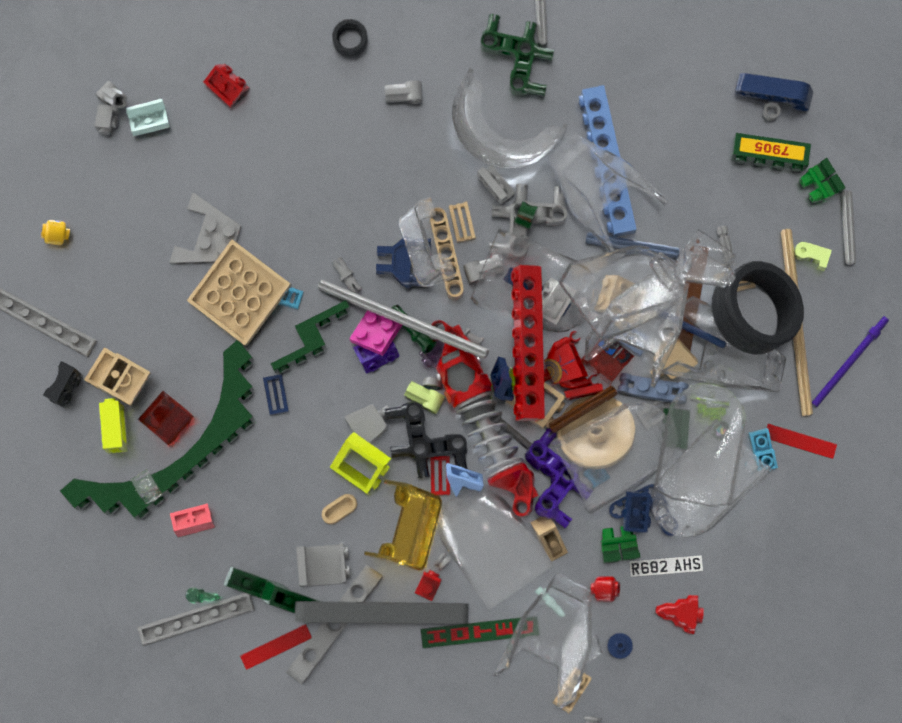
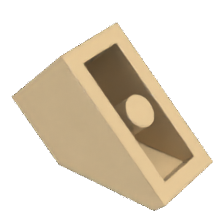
[530,517,568,562]

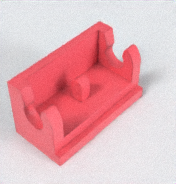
[170,503,215,538]

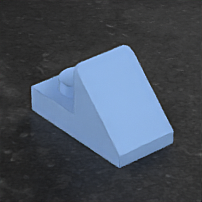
[446,463,484,497]

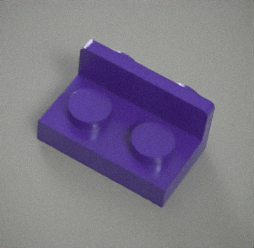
[353,341,400,374]

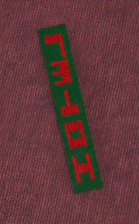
[421,616,539,649]

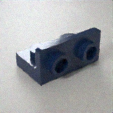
[490,356,514,401]
[623,491,653,533]

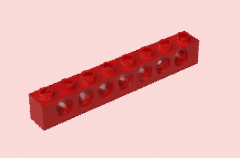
[511,265,545,421]

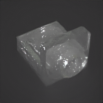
[131,469,163,504]

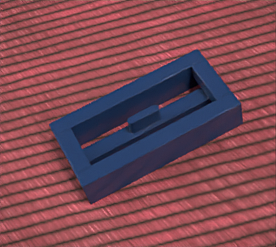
[263,374,289,416]

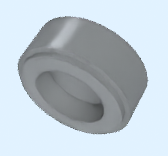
[422,377,442,390]

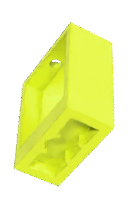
[99,398,128,454]
[330,432,391,494]

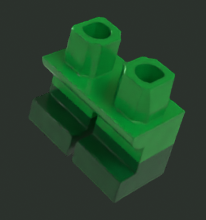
[799,158,846,203]
[600,526,641,564]

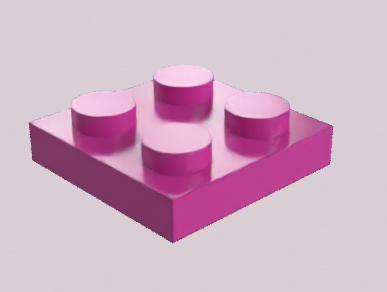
[349,310,402,356]

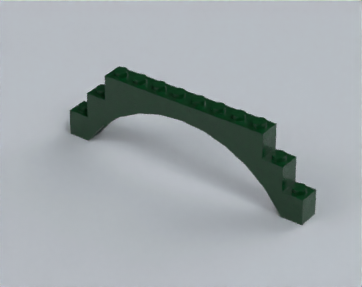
[60,340,254,520]

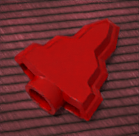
[655,595,704,635]

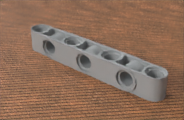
[286,564,383,685]

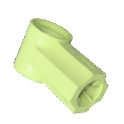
[404,381,445,414]

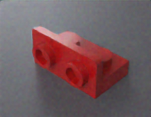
[203,64,249,106]

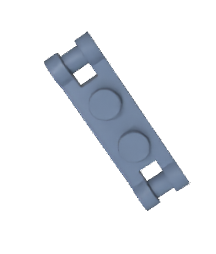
[617,373,689,404]

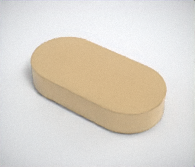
[322,494,357,525]

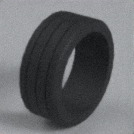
[712,261,804,355]

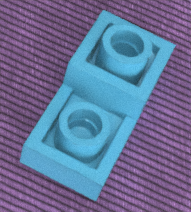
[749,428,778,472]

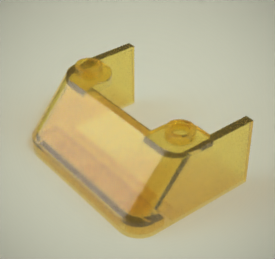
[364,479,442,571]

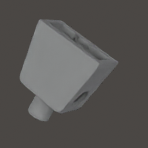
[344,404,393,444]

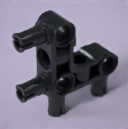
[384,401,468,478]

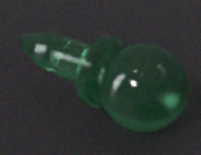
[185,587,220,603]

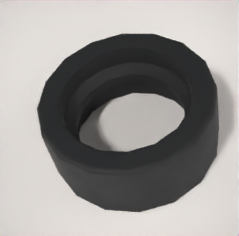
[332,19,368,57]

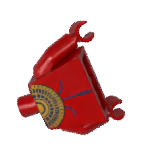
[544,331,599,389]

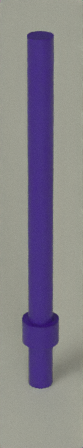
[812,316,889,408]

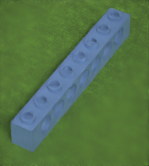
[579,85,637,237]

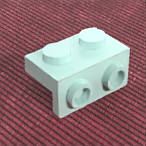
[126,99,170,137]

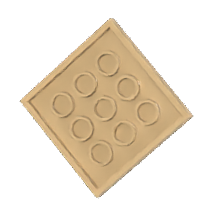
[187,240,292,346]

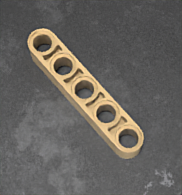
[430,207,464,301]

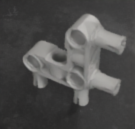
[489,184,567,260]

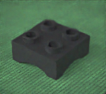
[43,361,81,407]

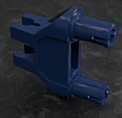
[376,234,431,289]

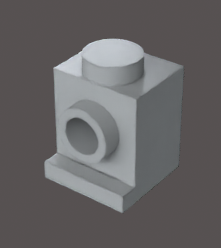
[95,104,120,135]

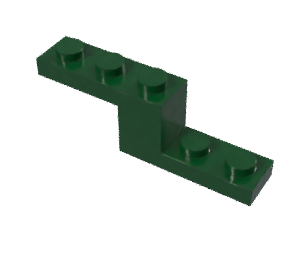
[270,300,350,374]
[224,566,322,613]

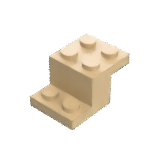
[84,347,151,406]

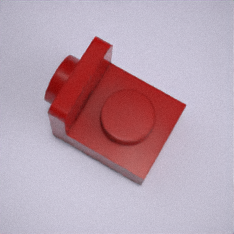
[414,570,442,602]

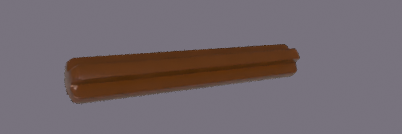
[549,386,617,433]

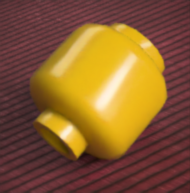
[41,220,70,245]

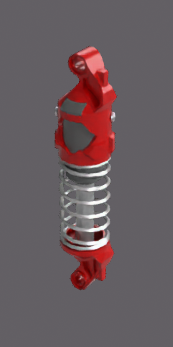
[431,320,539,516]

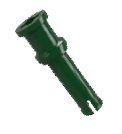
[391,304,437,354]

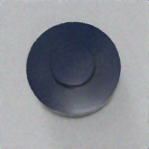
[607,633,633,659]

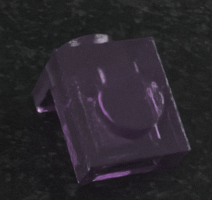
[419,339,445,368]

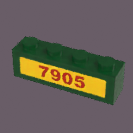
[731,133,811,172]

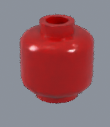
[591,576,620,602]

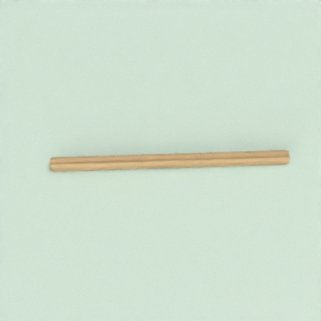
[781,229,813,416]

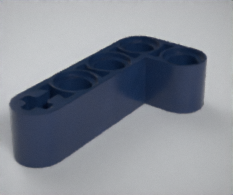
[735,73,813,111]

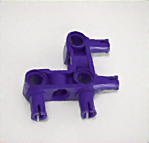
[525,428,593,529]

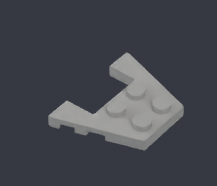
[169,193,241,264]

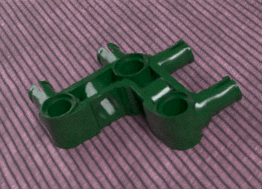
[481,14,554,97]

